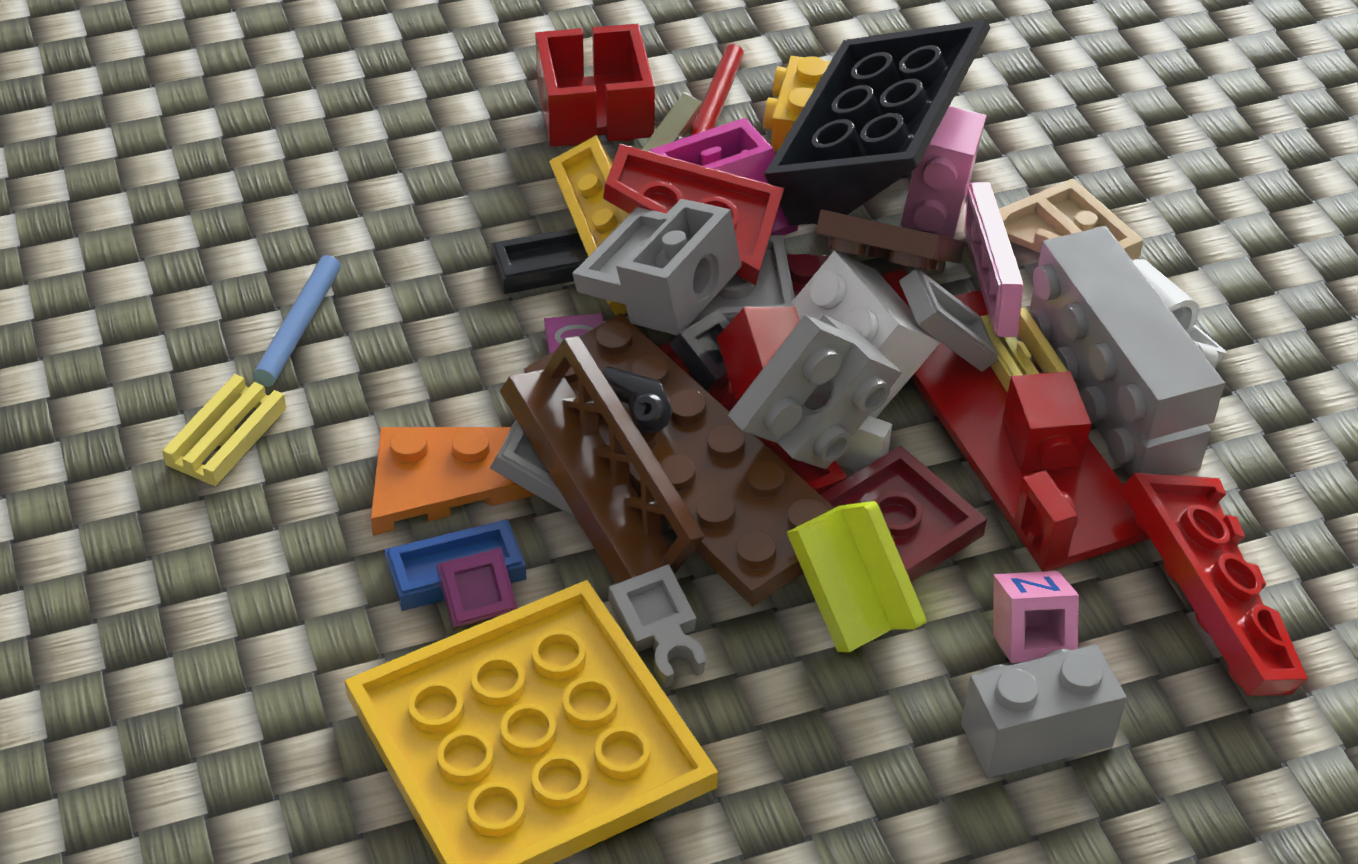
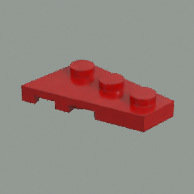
[603,144,784,286]

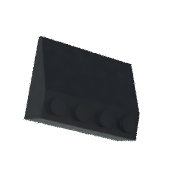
[764,19,990,226]

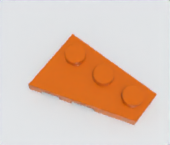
[371,427,535,535]

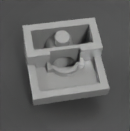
[572,199,742,335]
[728,314,902,469]

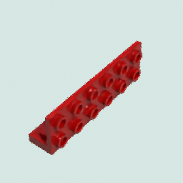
[882,269,1150,572]

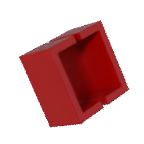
[535,23,655,147]

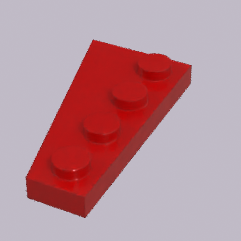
[1120,473,1308,696]

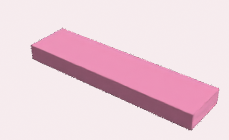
[964,183,1024,337]

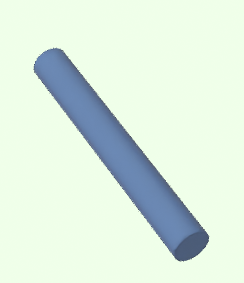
[253,255,341,387]

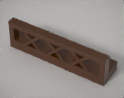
[499,336,705,584]

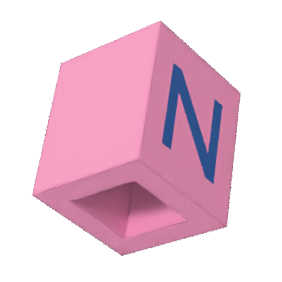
[993,571,1079,663]

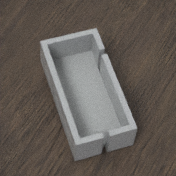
[1028,226,1225,477]

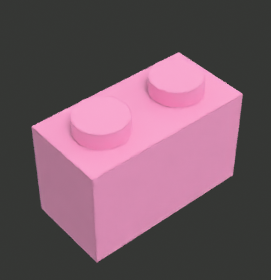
[900,106,986,239]

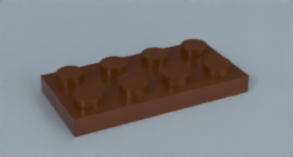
[816,209,965,272]

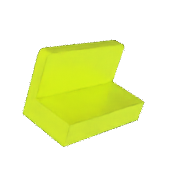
[786,501,927,652]

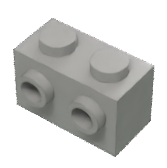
[961,644,1127,779]

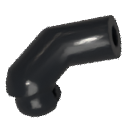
[602,366,673,433]

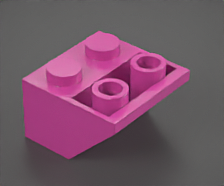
[649,118,798,236]

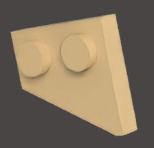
[999,178,1143,260]

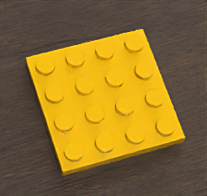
[344,580,718,864]

